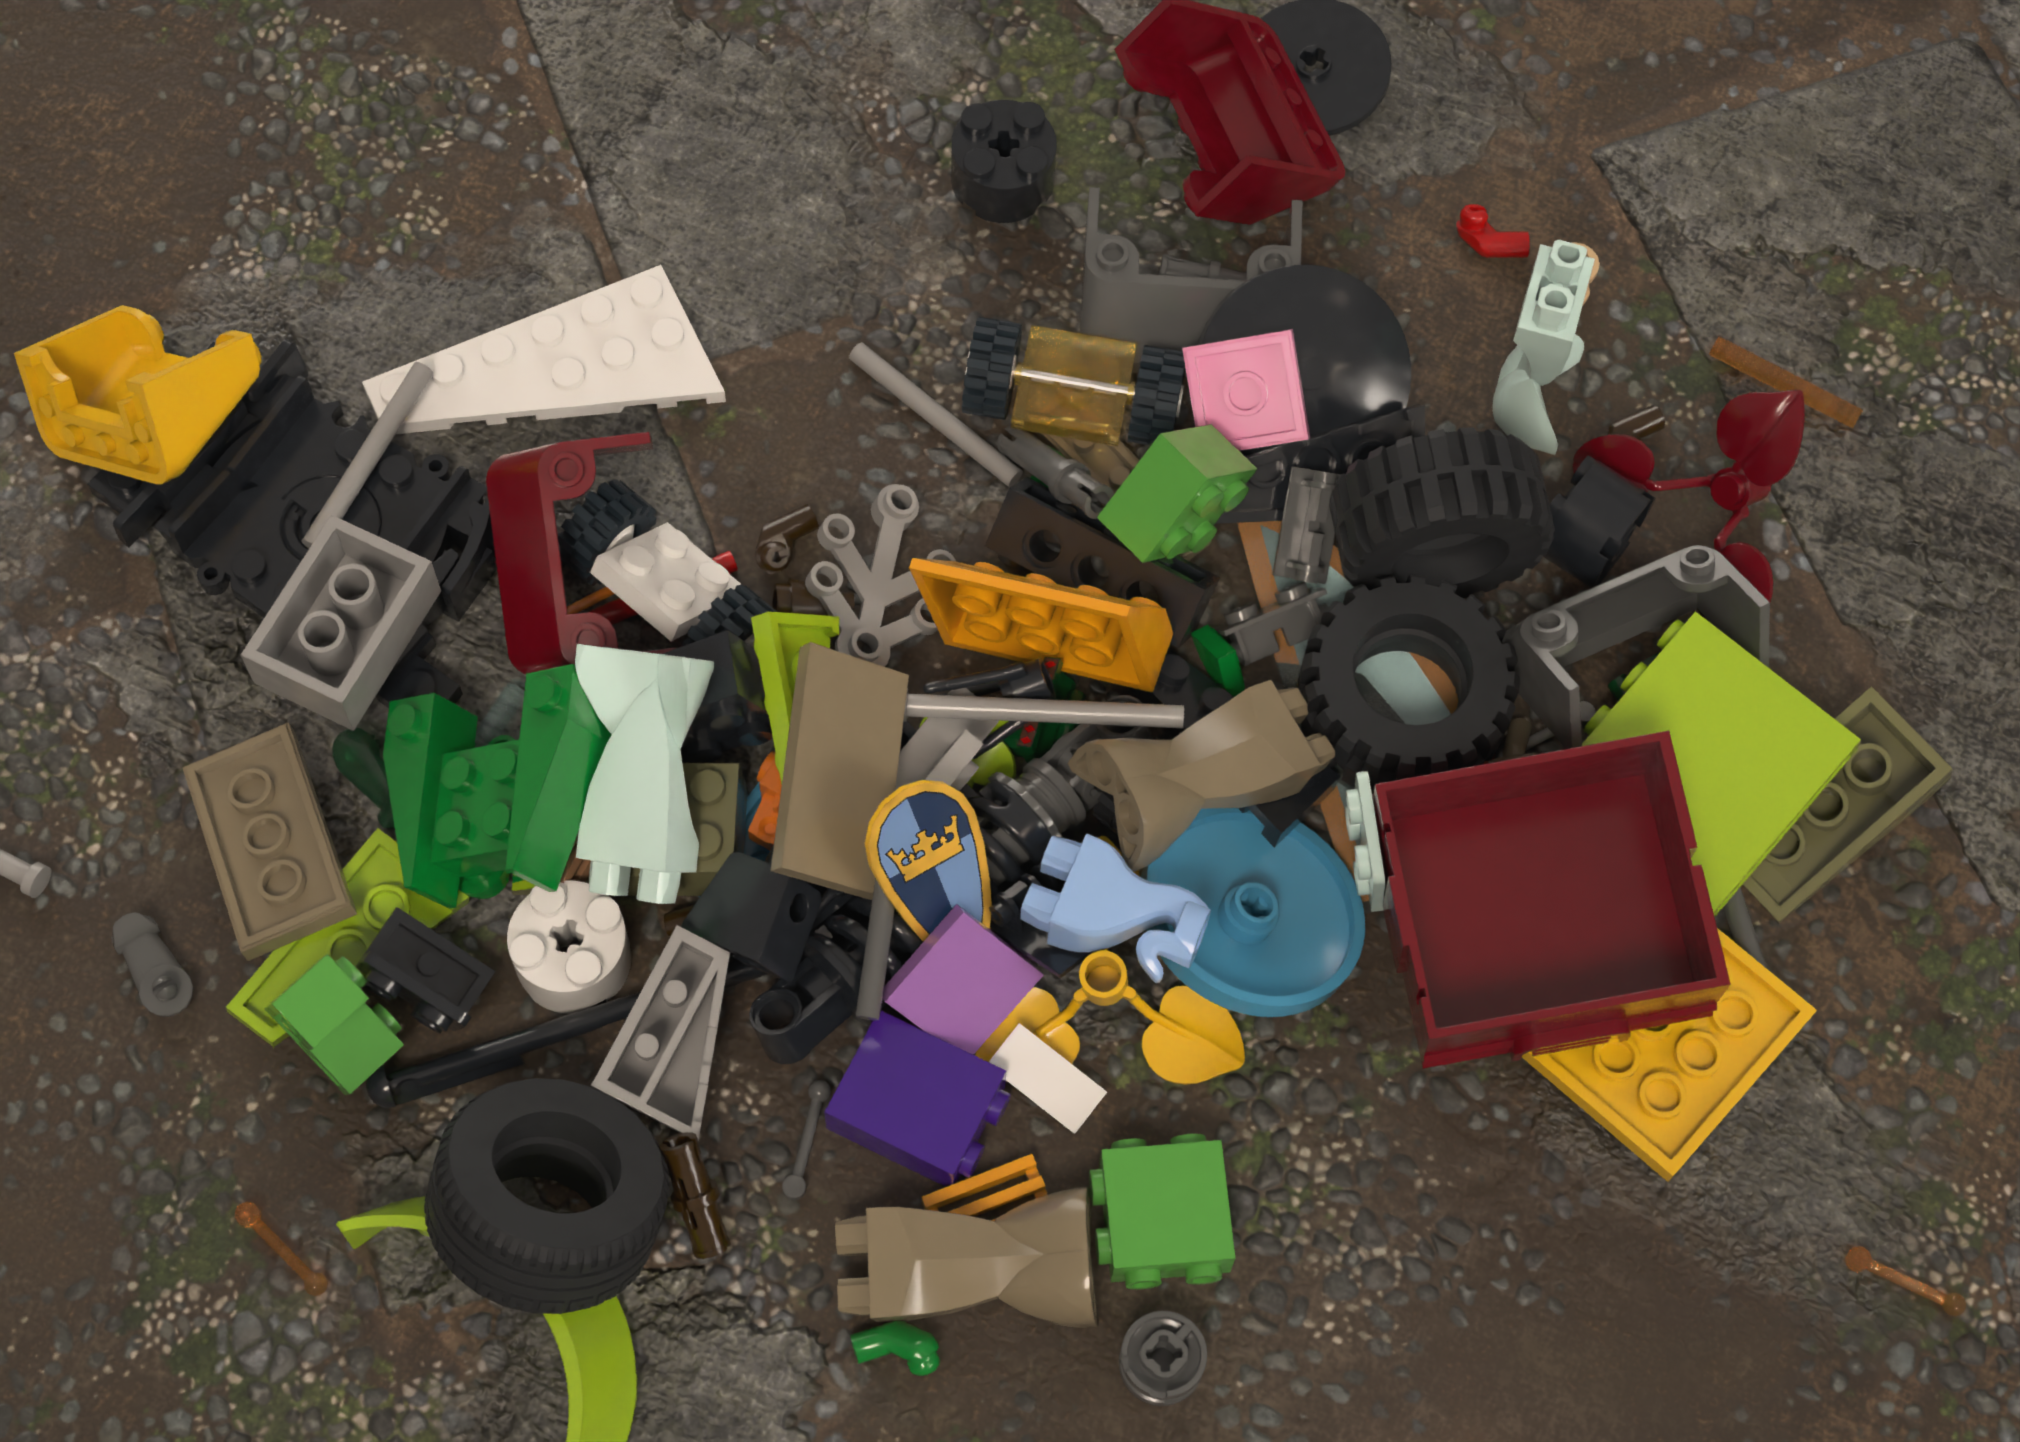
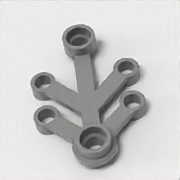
[805,484,956,667]

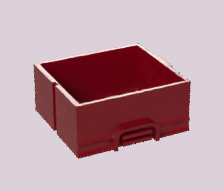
[1373,730,1731,1069]

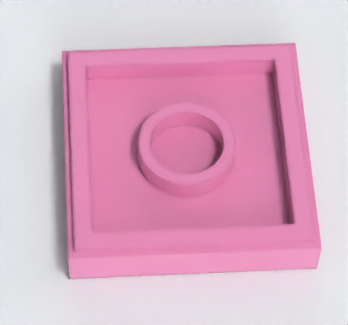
[1182,329,1310,451]

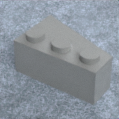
[591,925,730,1142]

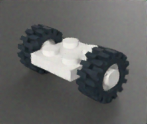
[557,479,777,647]

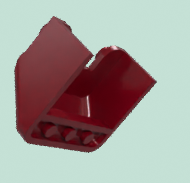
[1114,0,1345,225]

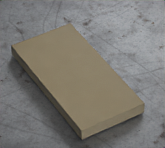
[771,642,909,900]
[182,722,357,961]

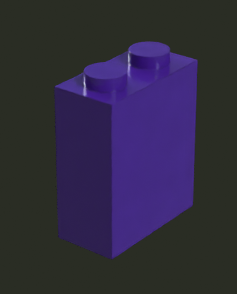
[824,1011,1011,1187]

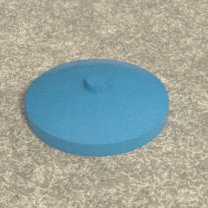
[1141,808,1365,1017]

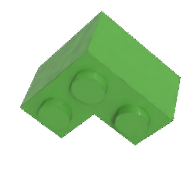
[264,954,404,1095]

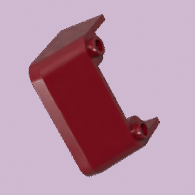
[486,432,677,675]

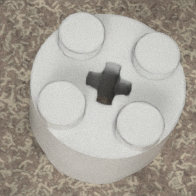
[507,880,632,1014]

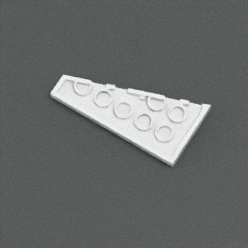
[362,265,726,434]

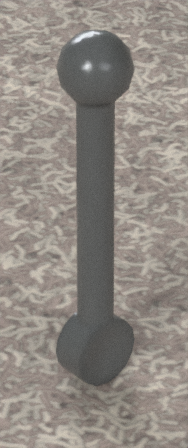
[782,1080,831,1200]

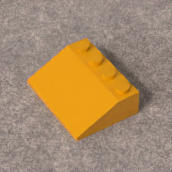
[909,558,1174,692]

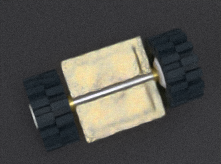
[962,316,1185,447]

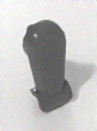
[111,912,194,1017]

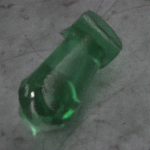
[332,727,394,829]

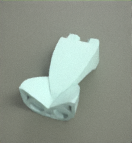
[1492,240,1595,455]
[575,644,714,904]

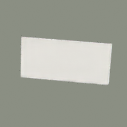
[989,1023,1107,1134]

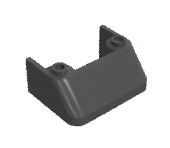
[1079,187,1303,376]
[1501,545,1770,749]

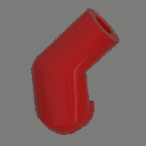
[1456,204,1530,258]

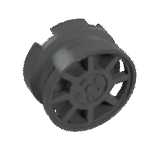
[1119,1311,1207,1406]

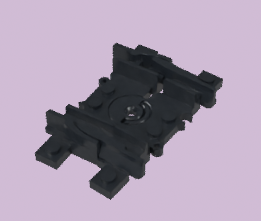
[87,339,565,708]

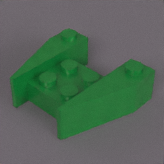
[383,664,611,909]

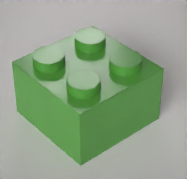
[1097,424,1257,563]

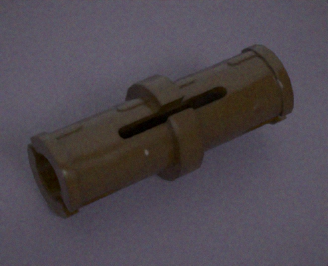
[659,1132,731,1259]

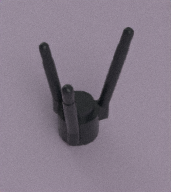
[923,657,1056,759]

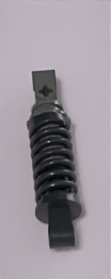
[749,695,1153,1064]

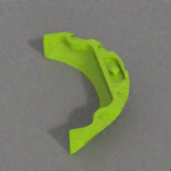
[336,1196,637,1442]

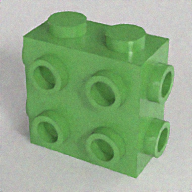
[1089,1134,1236,1289]

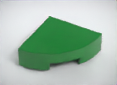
[1191,625,1245,697]

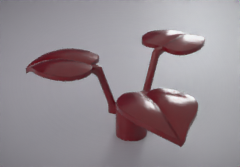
[1573,389,1805,603]

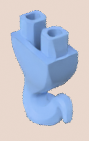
[1020,833,1211,983]

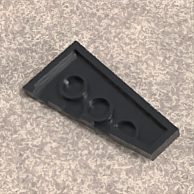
[1215,404,1425,524]
[1128,648,1341,848]

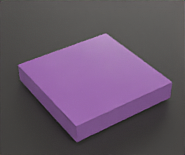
[882,904,1044,1055]

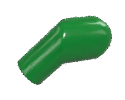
[850,1320,940,1376]

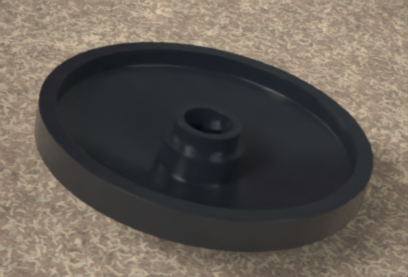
[1198,265,1411,456]

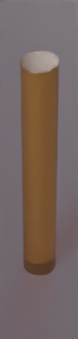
[1709,336,1863,429]

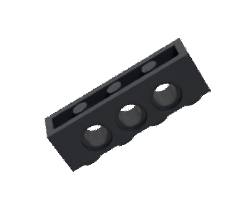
[985,477,1220,648]

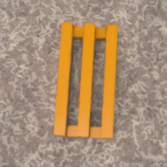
[921,1154,1048,1221]

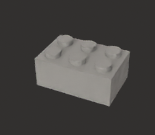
[241,515,441,731]

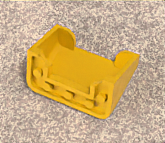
[14,305,262,484]

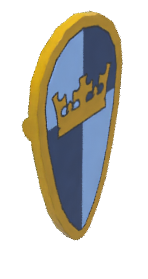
[865,780,992,942]

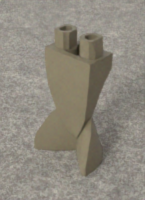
[1068,680,1335,872]
[835,1187,1098,1328]

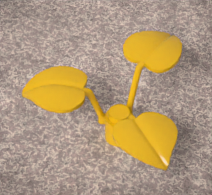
[975,836,1245,1085]

